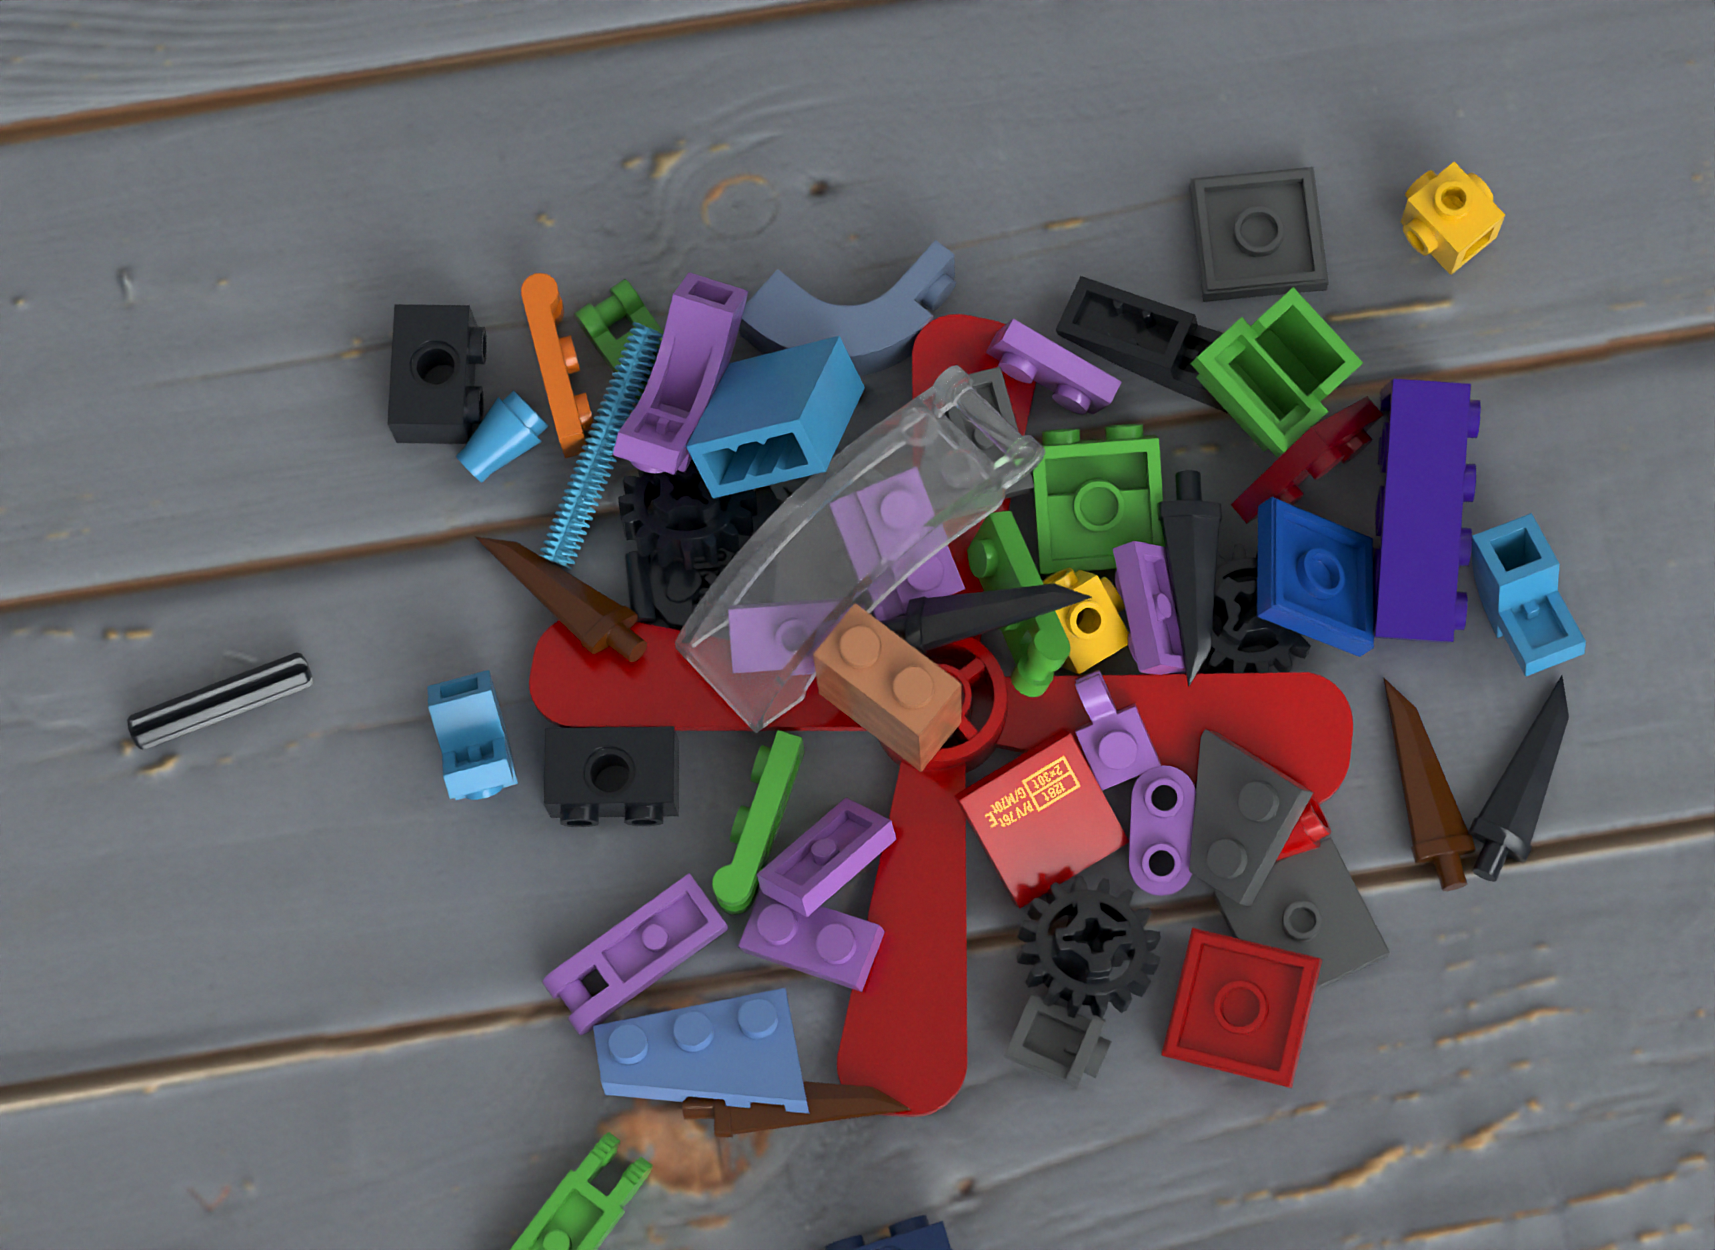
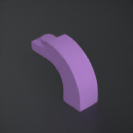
[613,272,748,475]

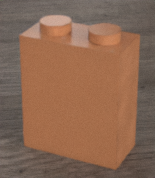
[813,603,962,772]

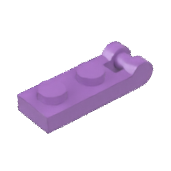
[542,873,728,1035]

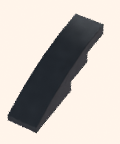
[1056,276,1229,414]

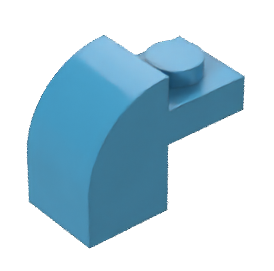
[1472,513,1586,677]
[427,670,518,800]

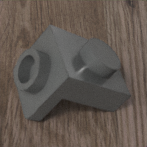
[1004,994,1111,1089]

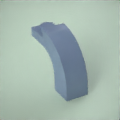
[739,240,956,376]

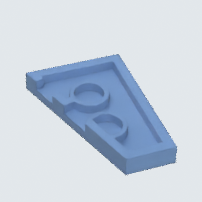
[593,988,809,1113]

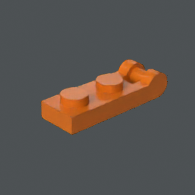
[521,273,594,458]

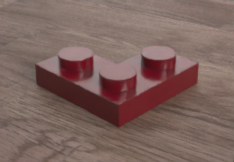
[1230,396,1383,524]

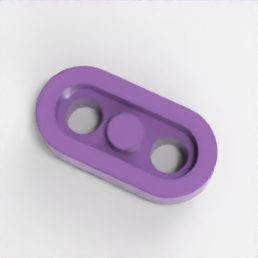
[1128,766,1196,896]

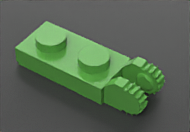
[510,1132,653,1250]

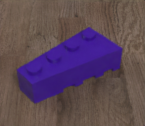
[1373,379,1481,643]

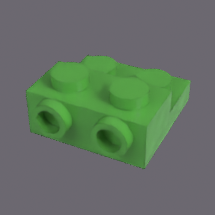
[1029,424,1165,574]

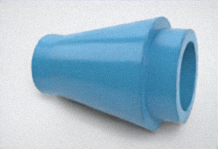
[456,390,549,483]

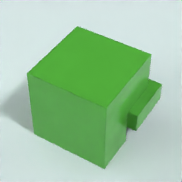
[1191,287,1363,458]

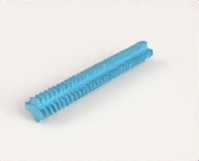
[538,322,663,569]

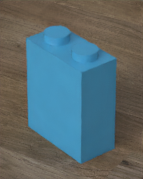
[686,335,865,498]

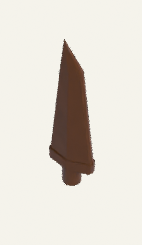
[475,536,647,662]
[1383,677,1476,891]
[682,1081,911,1138]

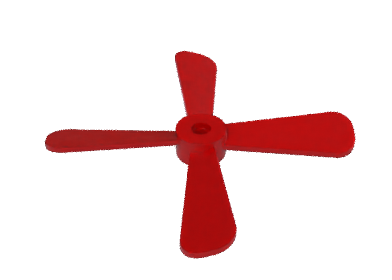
[529,314,1353,1117]

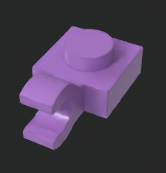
[1075,670,1161,790]

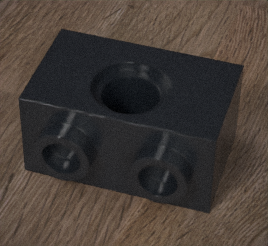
[387,304,487,444]
[544,726,679,827]

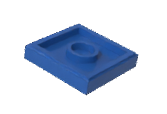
[1257,497,1374,657]

